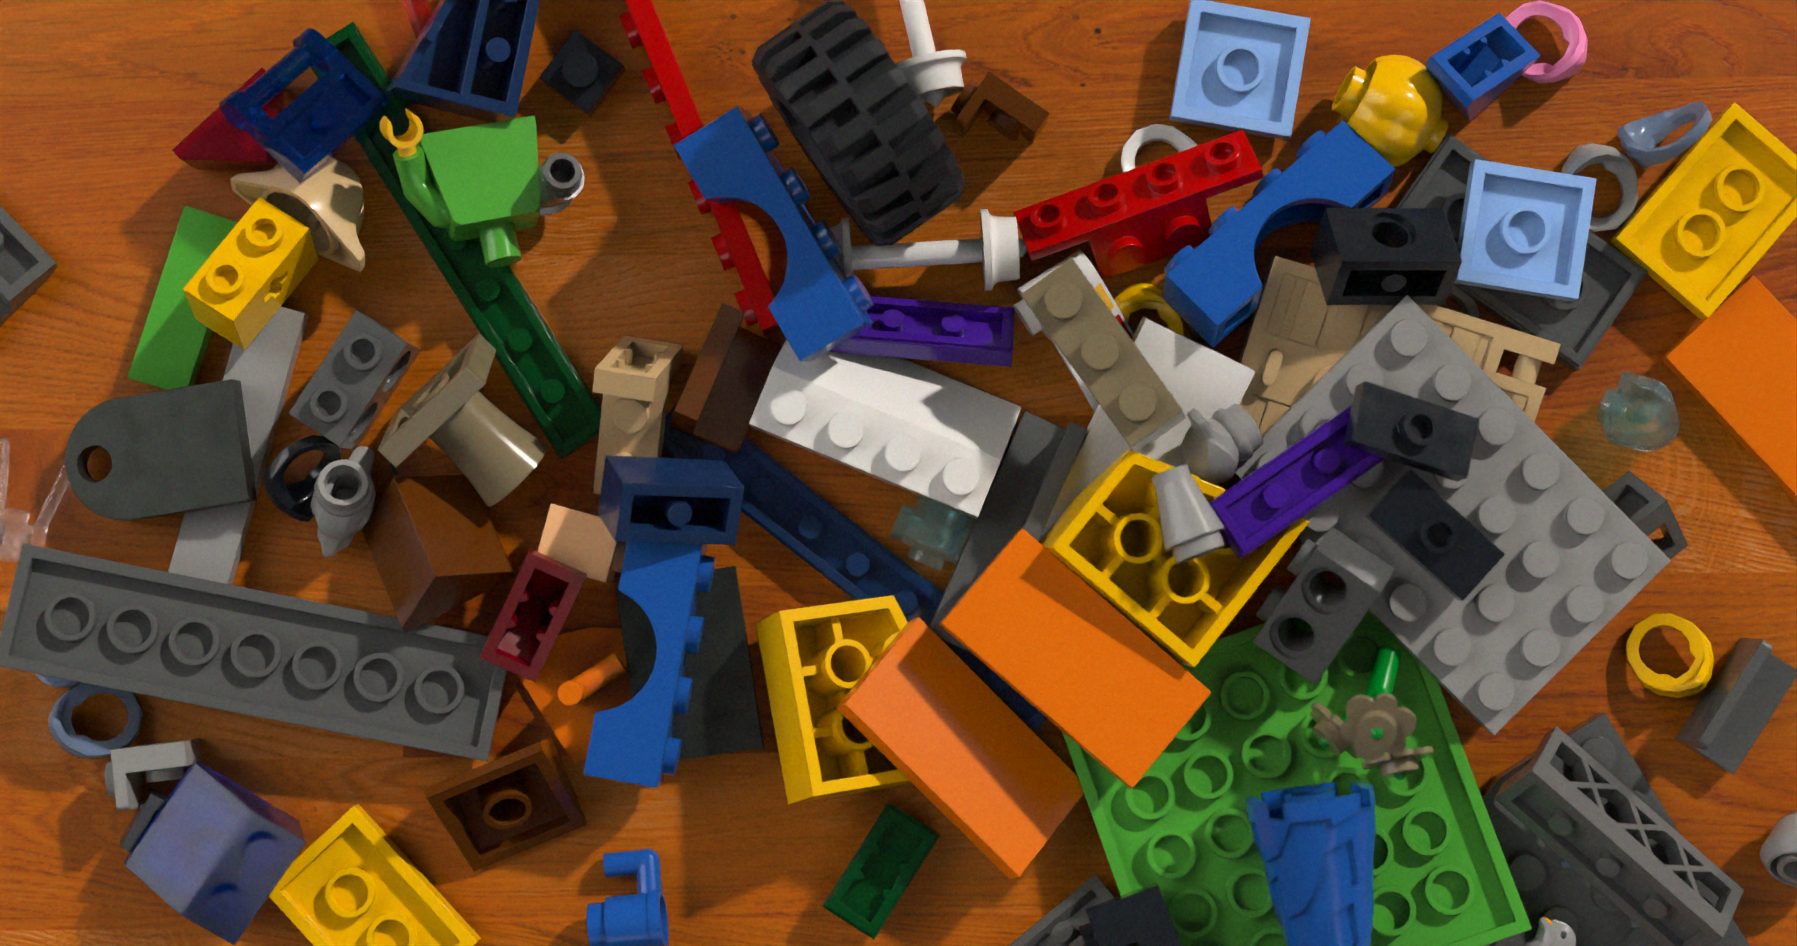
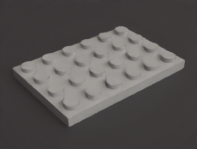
[1234,295,1671,735]

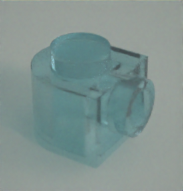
[1598,371,1680,451]
[889,496,975,571]

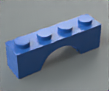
[674,106,874,362]
[1162,120,1395,348]
[584,542,716,788]

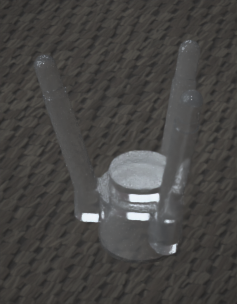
[0,438,69,562]

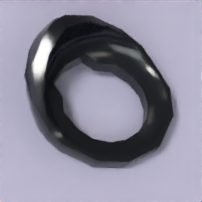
[265,435,341,522]

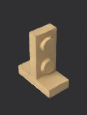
[592,336,683,494]

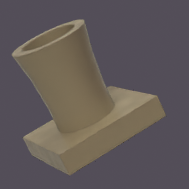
[378,333,548,507]

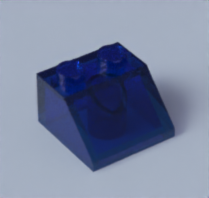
[124,760,306,945]

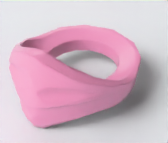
[1506,0,1588,84]

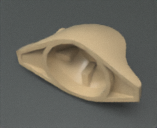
[230,152,365,272]

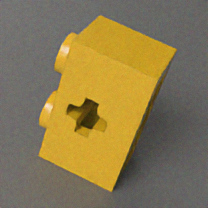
[183,196,319,351]

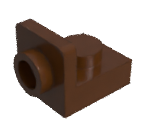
[951,72,1049,143]

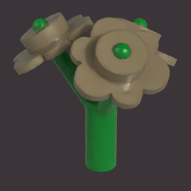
[1310,646,1434,780]

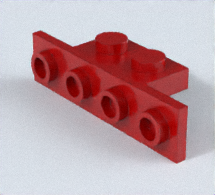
[1013,130,1264,280]

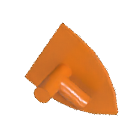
[517,627,632,765]

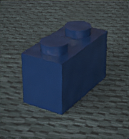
[598,455,744,545]

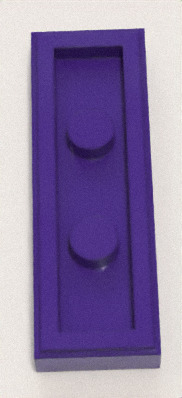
[829,296,1015,367]
[1209,404,1386,559]

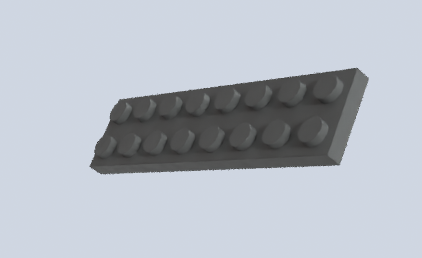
[0,543,508,762]

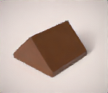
[362,475,516,633]
[425,737,586,871]

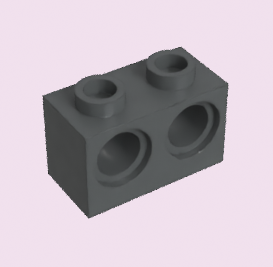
[288,310,421,450]
[1253,526,1395,685]

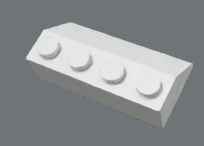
[749,339,1022,519]

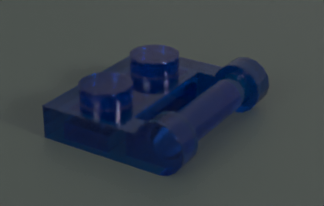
[219,28,389,183]

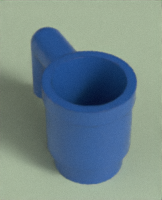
[587,849,669,946]

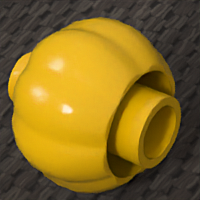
[1332,55,1449,167]

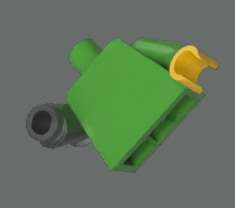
[379,109,585,268]

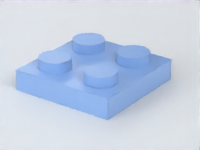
[1169,0,1311,141]
[1454,159,1597,302]

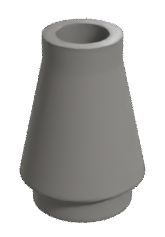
[1152,464,1225,564]

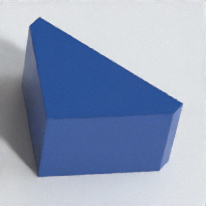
[1425,13,1541,122]

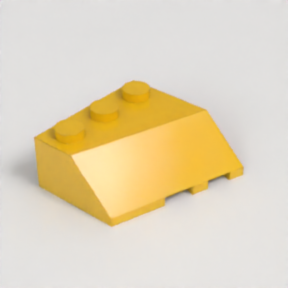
[1039,449,1310,668]
[756,595,912,805]

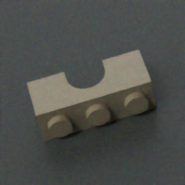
[1021,258,1186,452]

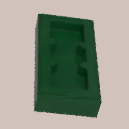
[822,801,940,939]

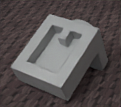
[105,738,203,811]

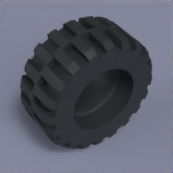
[751,0,965,246]

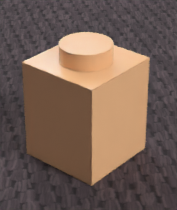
[538,504,627,583]

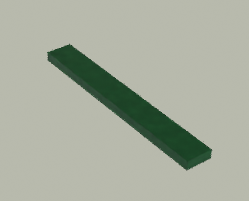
[302,22,602,459]

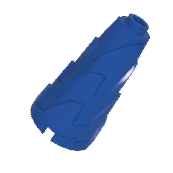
[1246,782,1376,946]

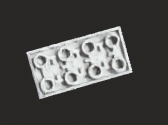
[1039,316,1255,541]

